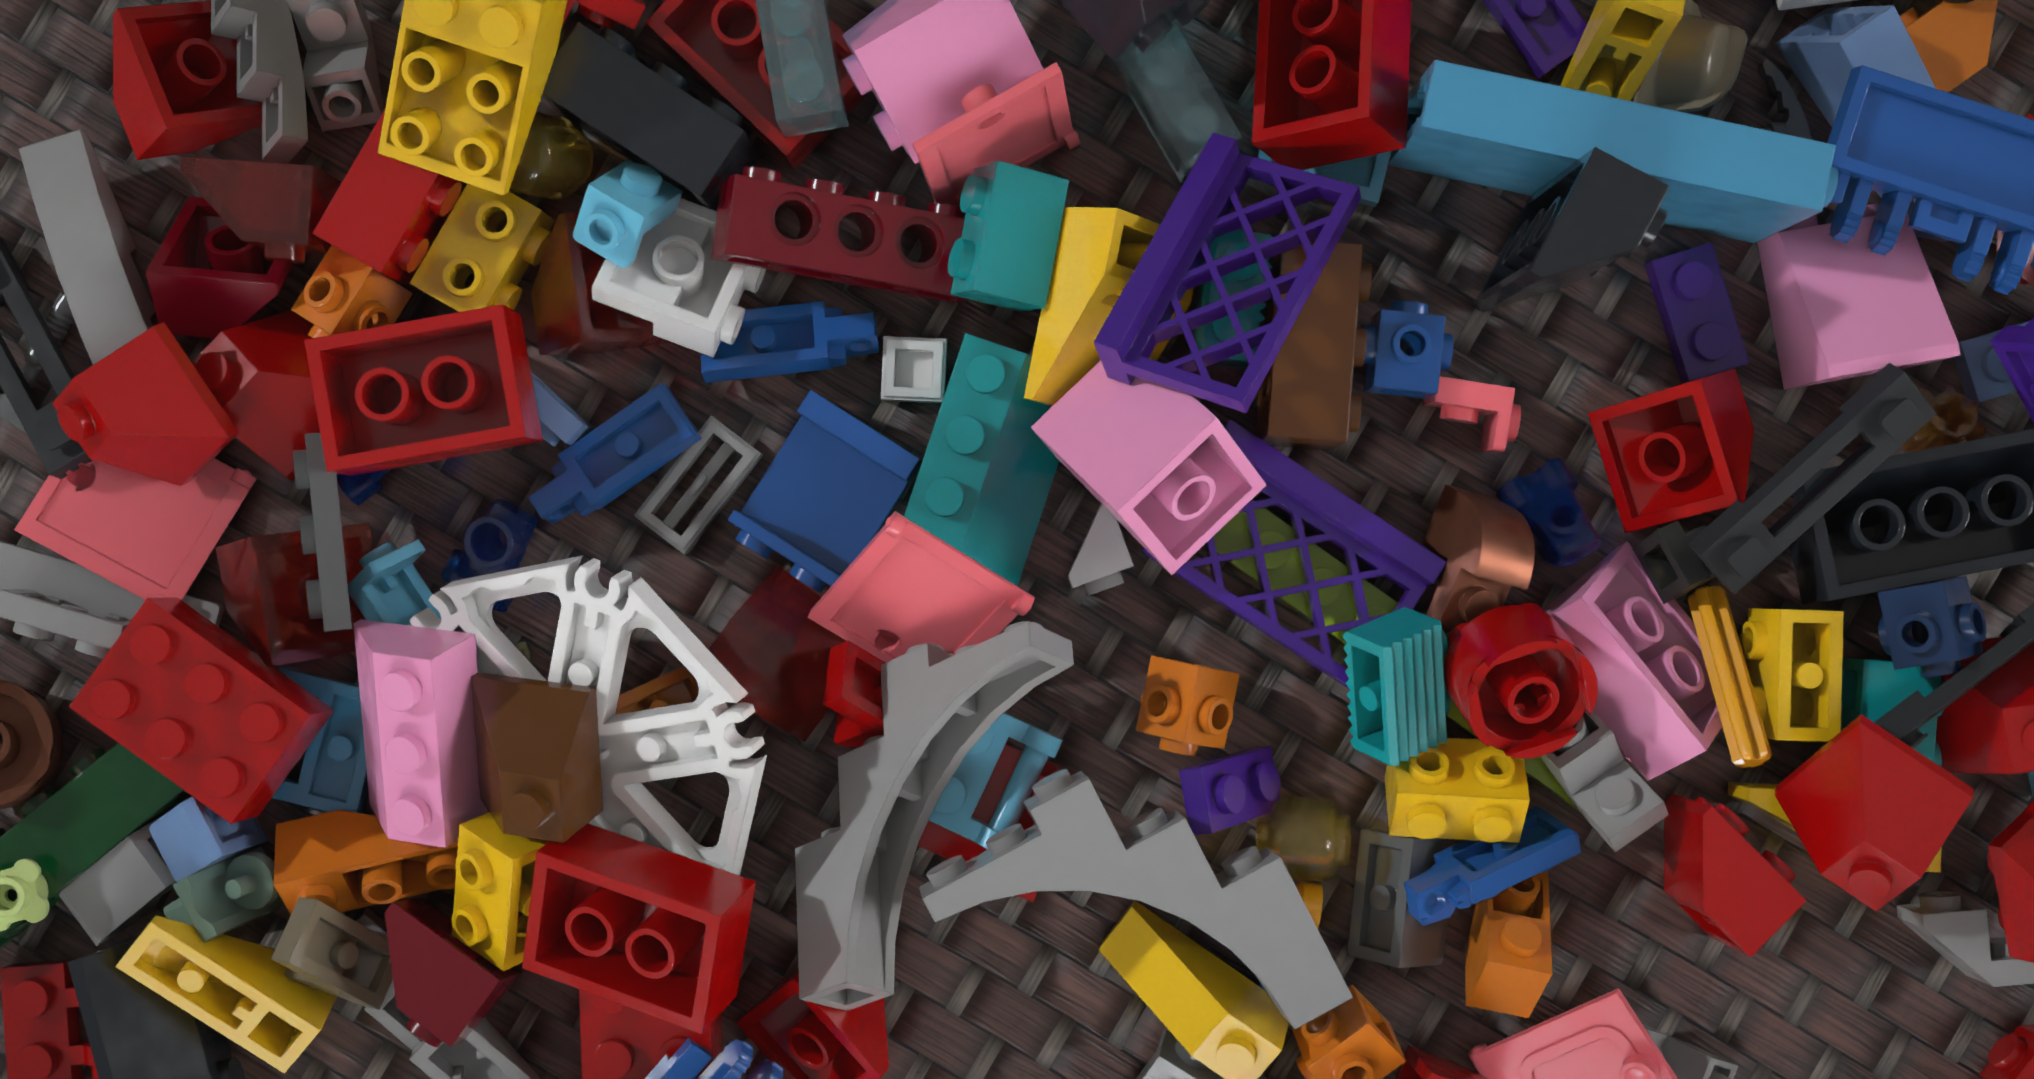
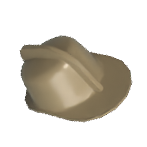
[1633,0,1748,113]

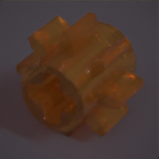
[1902,384,1986,452]

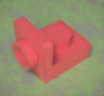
[1423,376,1521,454]

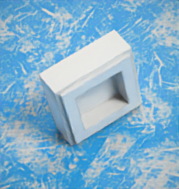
[881,336,947,404]

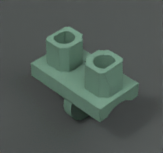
[164,846,285,943]

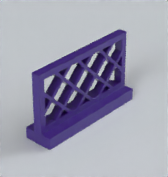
[1094,133,1361,413]
[1142,419,1447,689]

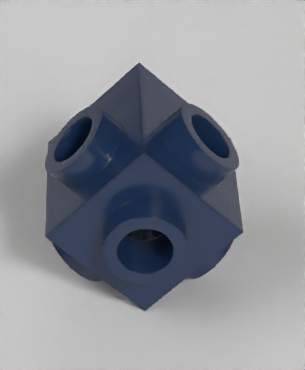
[1878,575,1986,678]

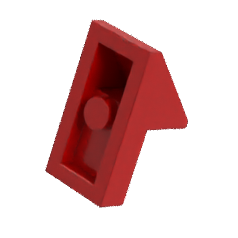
[823,640,886,748]

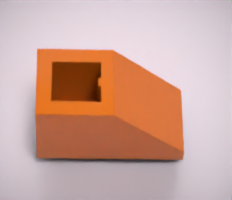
[1900,0,1998,92]
[1465,871,1552,1018]

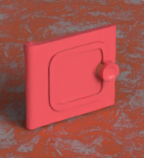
[912,62,1081,206]
[14,458,257,600]
[808,511,1035,662]
[1467,988,1678,1079]

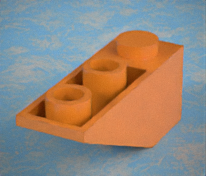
[273,810,458,915]

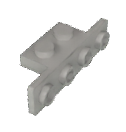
[0,540,224,658]

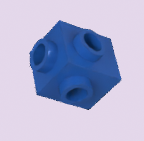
[1361,301,1453,399]

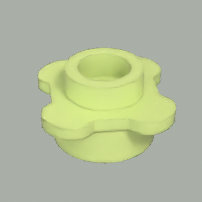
[0,858,50,932]

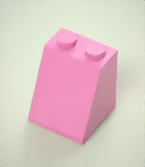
[842,0,1043,164]
[1757,204,1961,390]
[1031,358,1266,575]

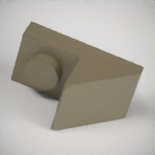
[271,897,393,1010]

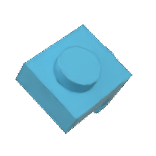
[573,159,683,268]
[348,539,441,625]

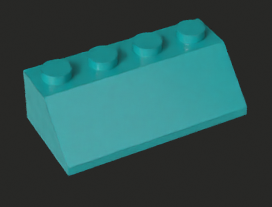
[904,333,1059,586]

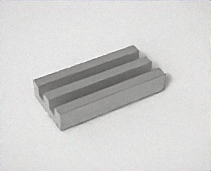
[634,415,763,555]

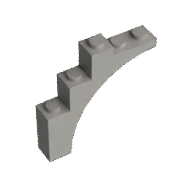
[795,621,1074,1011]
[919,769,1353,1029]

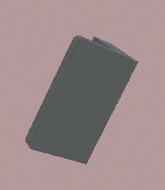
[1347,829,1456,968]

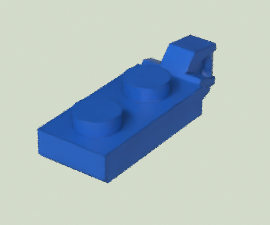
[700,301,879,383]
[528,383,702,525]
[1404,806,1581,926]

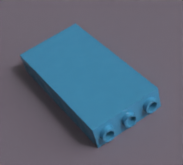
[1388,60,1839,243]

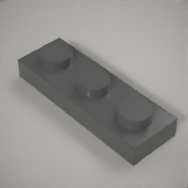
[293,433,352,632]

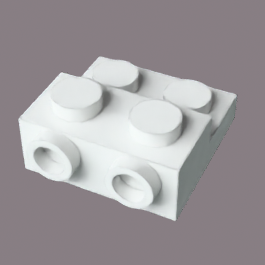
[592,198,766,357]

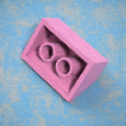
[1544,541,1722,781]
[354,619,488,848]

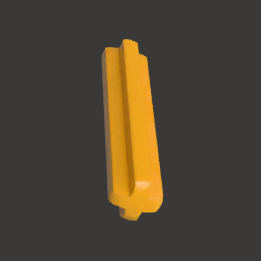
[1688,586,1772,768]

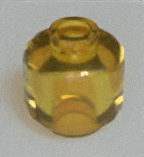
[510,111,593,200]
[1256,796,1351,882]

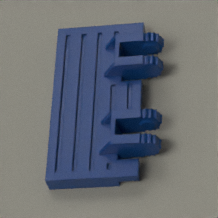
[1828,65,2034,295]

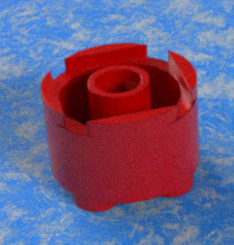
[1444,603,1598,759]

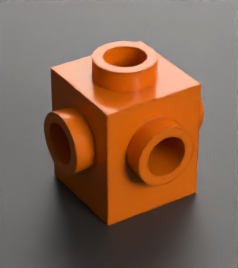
[291,245,413,338]
[1135,655,1240,757]
[1292,985,1406,1079]

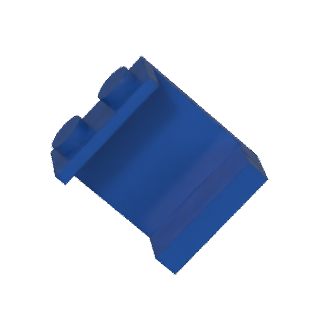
[728,390,922,593]

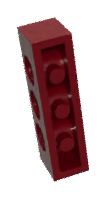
[711,167,970,303]

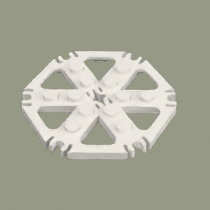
[410,556,767,876]

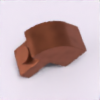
[1422,484,1535,631]

